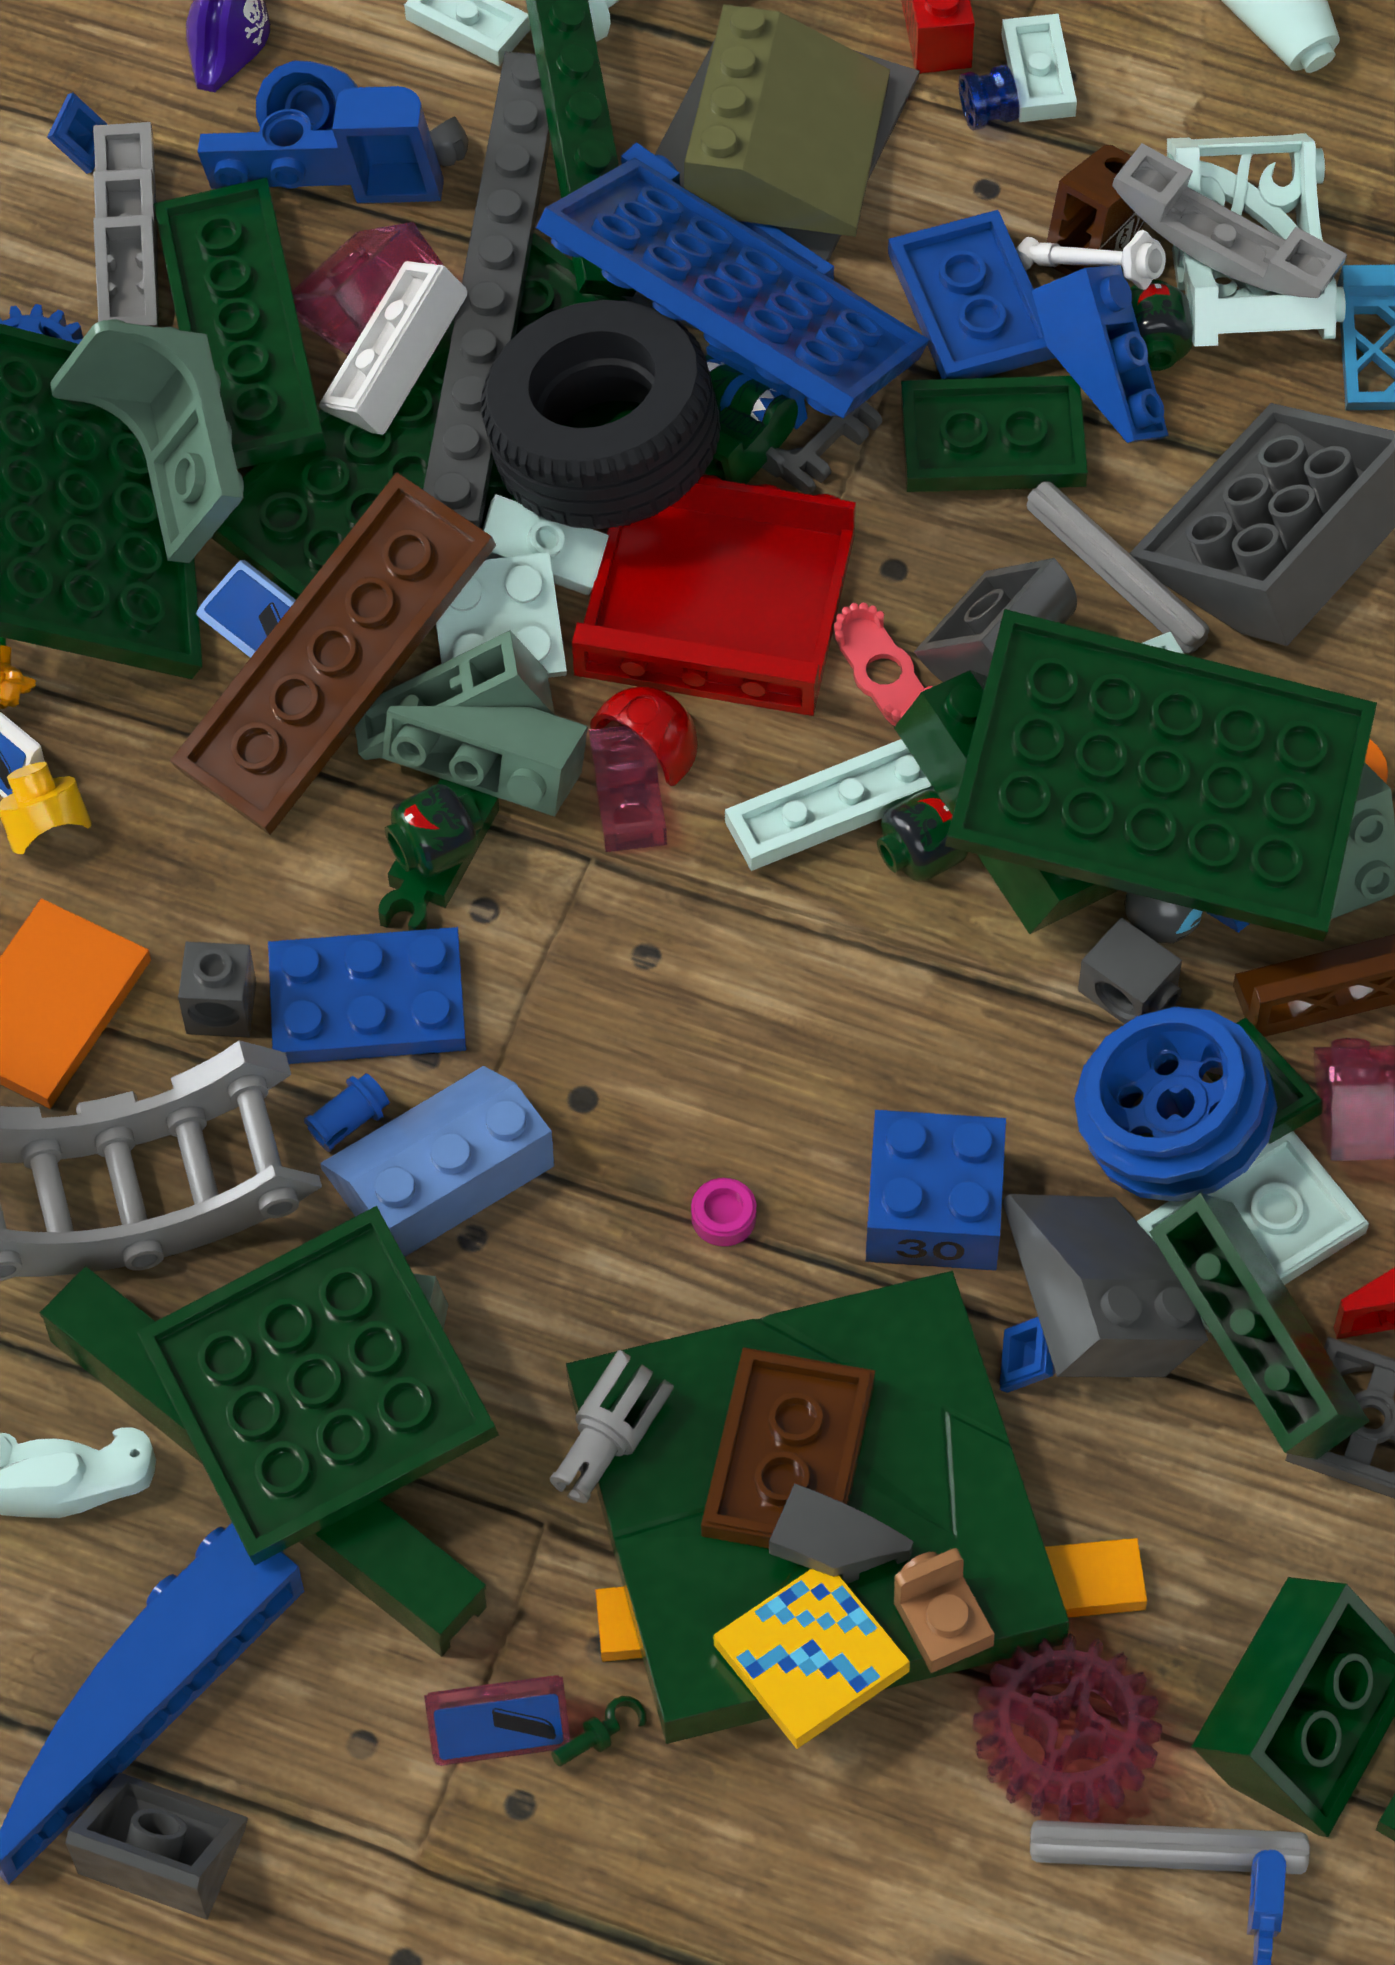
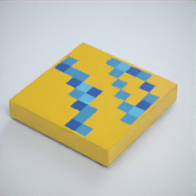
[713,1569,910,1749]

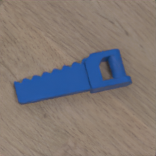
[1247,1850,1286,1965]

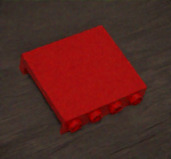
[572,474,856,716]

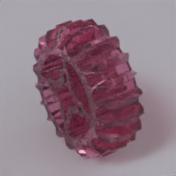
[972,1633,1162,1821]

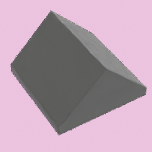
[65,1773,248,1920]

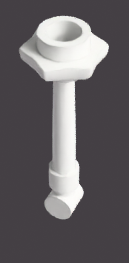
[1016,230,1166,290]

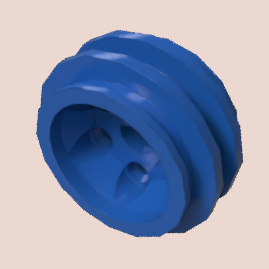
[1074,1007,1277,1202]

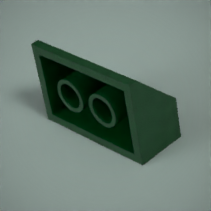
[1191,1577,1395,1837]

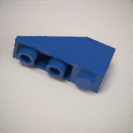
[1031,265,1169,443]

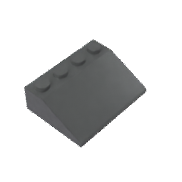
[1129,403,1395,646]

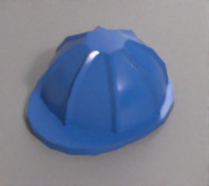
[256,60,358,131]

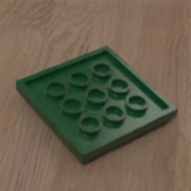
[137,1206,499,1565]

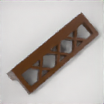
[1233,934,1395,1037]

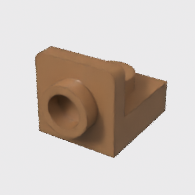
[894,1548,994,1673]

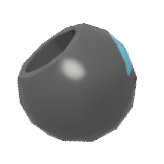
[1124,892,1203,944]

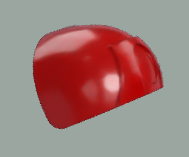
[590,687,698,786]

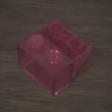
[1314,1038,1395,1161]

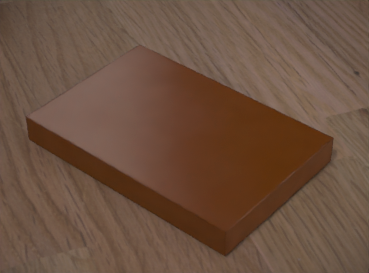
[701,1347,875,1548]

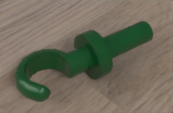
[551,1696,646,1767]

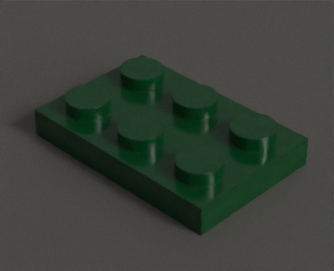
[901,376,1088,492]

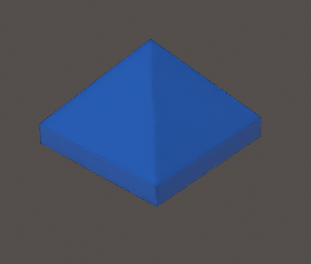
[47,92,108,174]
[1000,1317,1056,1393]

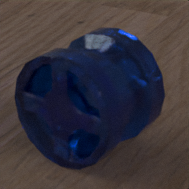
[958,64,1019,130]

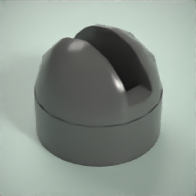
[430,116,469,167]

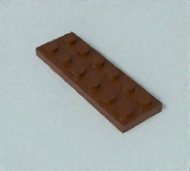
[170,472,497,835]

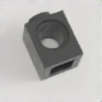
[1078,917,1182,1024]
[178,941,257,1038]

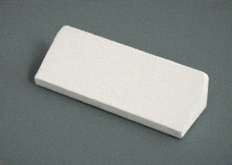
[319,261,468,435]

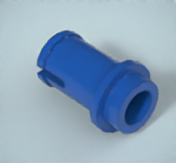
[304,1073,390,1152]

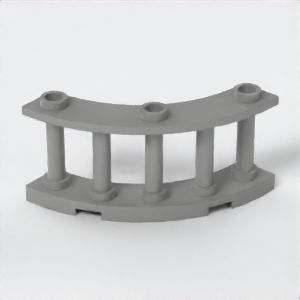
[0,1040,322,1281]

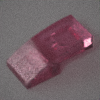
[589,726,667,852]

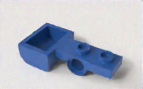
[197,86,444,203]

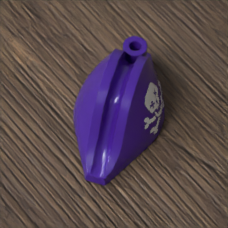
[186,0,270,92]

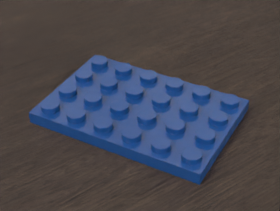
[536,158,930,419]

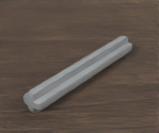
[1026,481,1210,654]
[1030,1820,1310,1874]

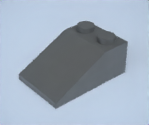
[1002,1194,1208,1377]

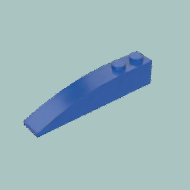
[0,1523,304,1885]

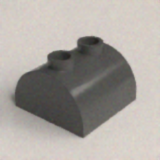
[914,558,1077,682]

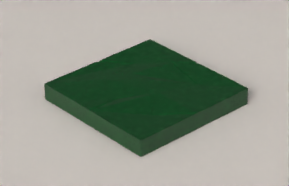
[566,1270,1069,1744]

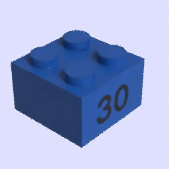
[865,1110,1006,1270]

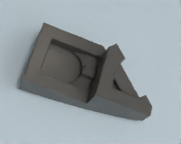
[769,1483,914,1584]

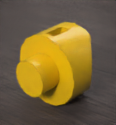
[0,762,92,854]

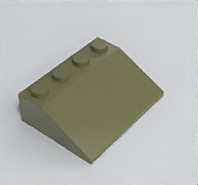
[684,4,890,237]

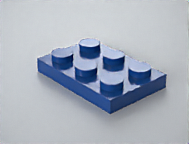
[888,210,1056,379]
[268,927,466,1064]

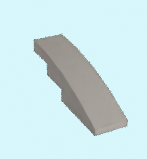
[93,122,159,327]

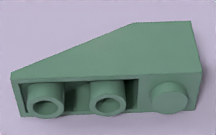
[382,706,588,817]

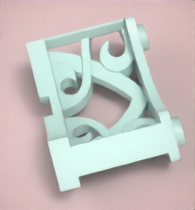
[1167,133,1346,347]

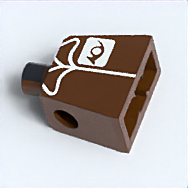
[1046,145,1144,275]

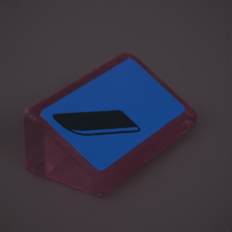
[424,1675,570,1766]

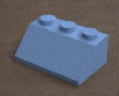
[320,1066,554,1257]

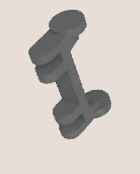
[761,402,882,495]

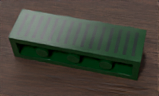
[1149,1193,1369,1459]

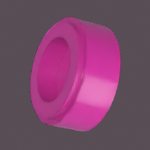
[691,1178,756,1246]

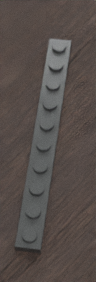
[423,52,551,529]

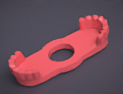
[834,602,933,726]

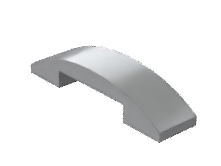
[1112,143,1348,298]

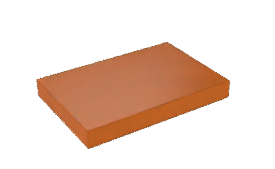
[0,898,151,1109]

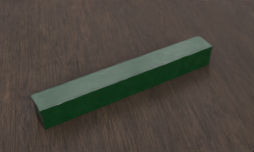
[39,1266,487,1657]

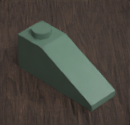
[355,630,555,760]

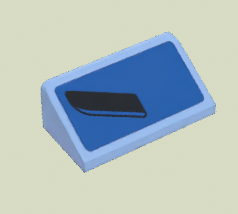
[196,560,296,658]

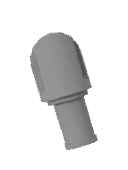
[550,1350,674,1503]

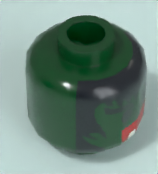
[1130,280,1193,371]
[384,784,483,877]
[877,789,968,881]

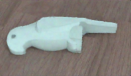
[0,1427,156,1518]

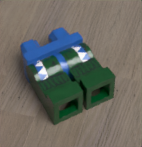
[703,344,808,484]

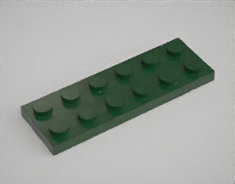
[154,178,326,469]

